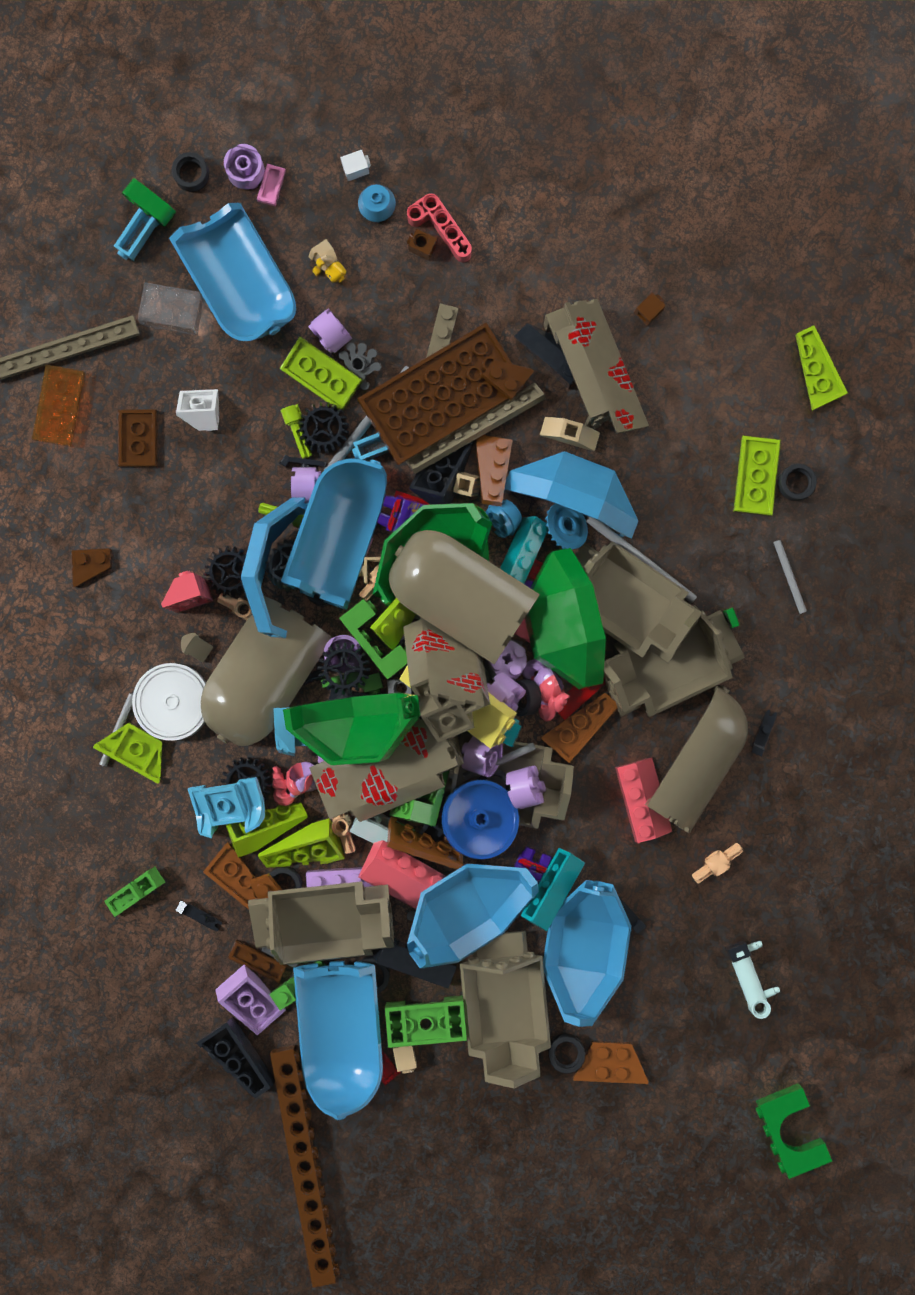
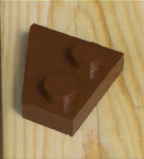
[482,360,534,400]
[71,548,112,587]

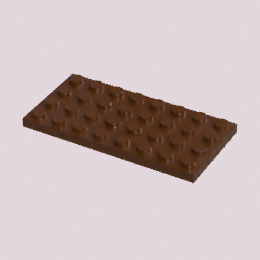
[357,323,526,465]

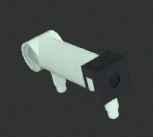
[725,940,780,1019]

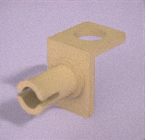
[359,557,381,585]

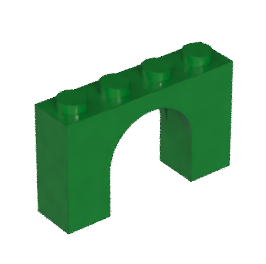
[755,1083,832,1179]

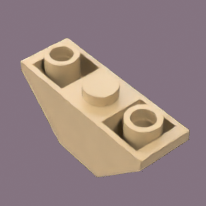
[540,417,600,451]

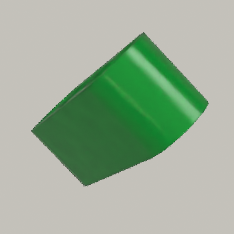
[122,178,176,227]

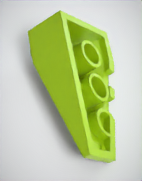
[225,802,308,858]
[258,818,345,868]

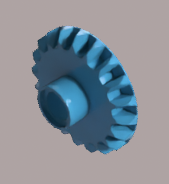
[545,504,588,550]

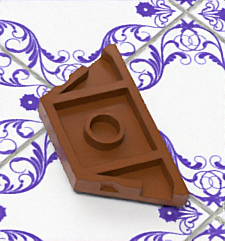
[573,1041,648,1084]

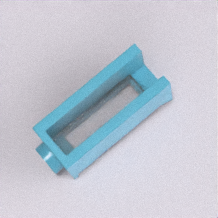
[114,208,159,261]
[352,433,389,461]

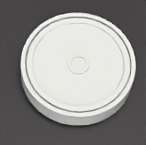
[132,663,206,740]

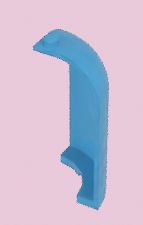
[169,203,296,341]
[281,459,387,610]
[293,961,383,1120]

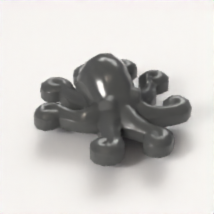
[339,342,382,390]

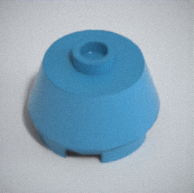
[358,184,396,222]
[485,500,522,538]

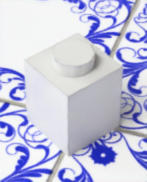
[340,150,371,181]

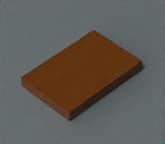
[118,409,157,467]

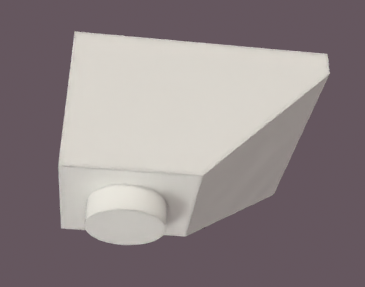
[176,389,219,431]

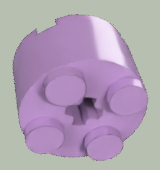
[224,144,265,189]
[308,308,352,354]
[291,467,321,504]
[324,635,364,674]
[485,641,527,681]
[487,673,526,711]
[462,736,503,777]
[506,765,546,809]

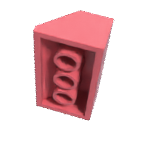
[161,571,213,613]
[615,757,672,843]
[358,840,446,909]

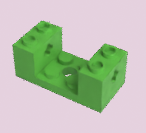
[339,599,408,680]
[389,770,449,826]
[385,995,467,1048]

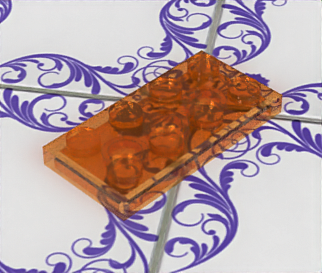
[32,365,85,447]

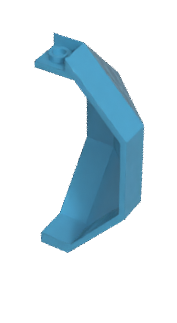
[504,451,638,539]
[241,497,308,638]
[407,864,539,968]
[543,880,632,1027]

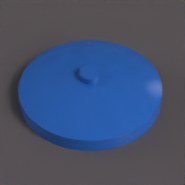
[442,780,519,859]

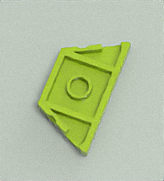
[93,723,163,784]

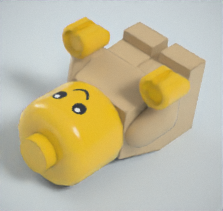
[309,239,346,283]

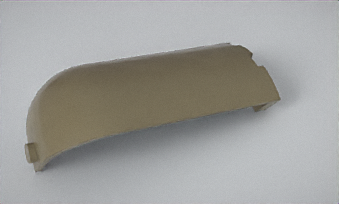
[389,530,540,664]
[201,596,332,746]
[645,685,748,834]

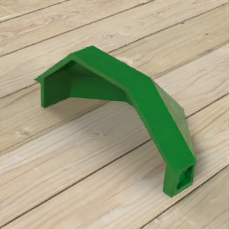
[372,503,492,607]
[524,548,606,689]
[283,692,421,766]

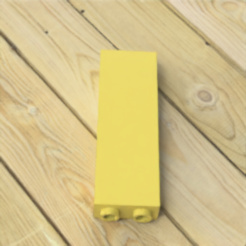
[399,665,517,749]

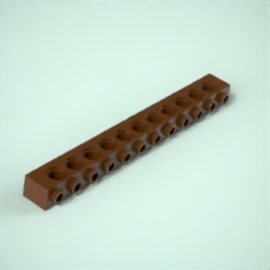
[270,1045,340,1288]

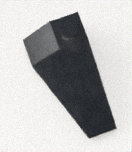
[514,323,575,389]
[409,440,475,505]

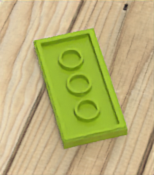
[280,337,363,411]
[733,436,781,516]

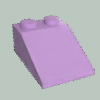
[215,964,286,1035]

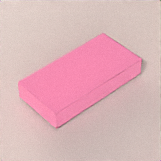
[257,164,286,207]

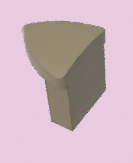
[181,633,213,662]

